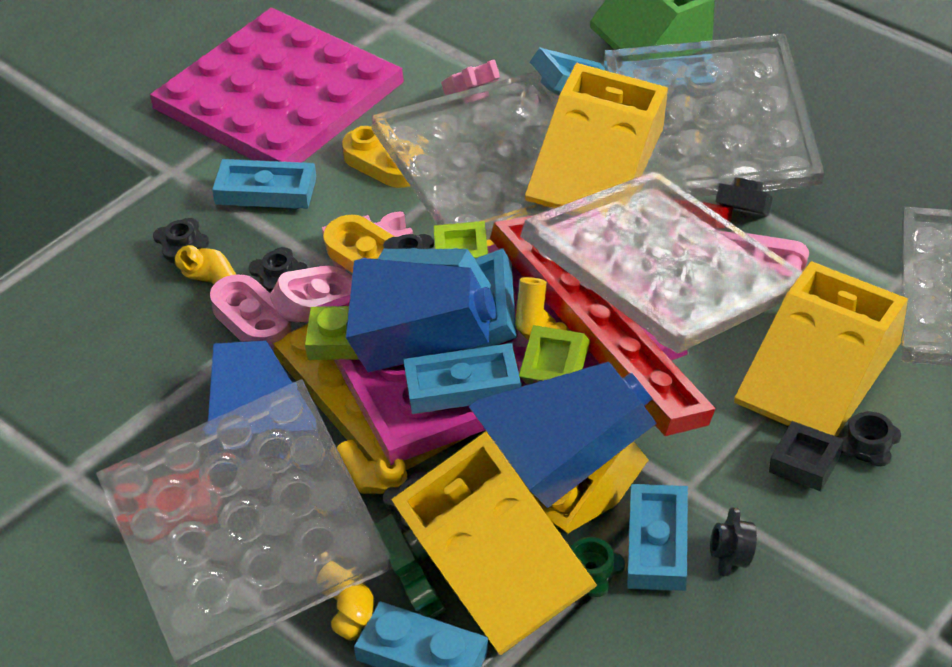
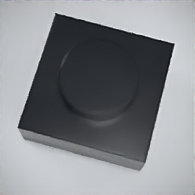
[715,177,773,216]
[769,421,844,492]

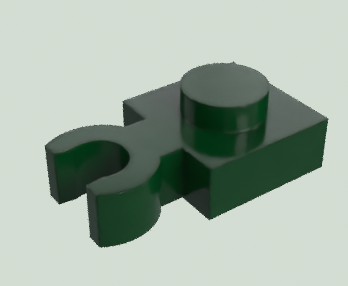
[372,514,446,619]

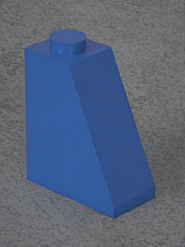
[346,258,496,372]
[207,341,323,475]
[469,362,657,508]

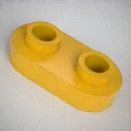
[342,126,425,188]
[323,215,395,273]

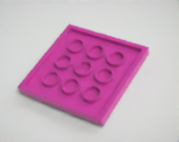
[150,7,404,163]

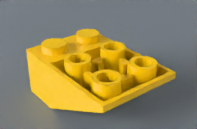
[525,63,668,227]
[734,261,908,437]
[391,431,597,655]

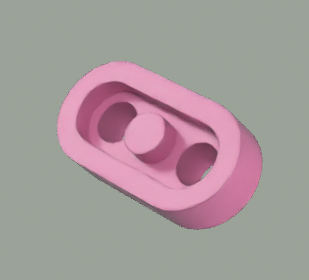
[270,265,352,322]
[210,275,292,350]

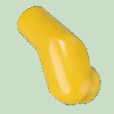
[175,245,236,284]
[515,277,569,341]
[332,440,407,494]
[317,563,374,641]

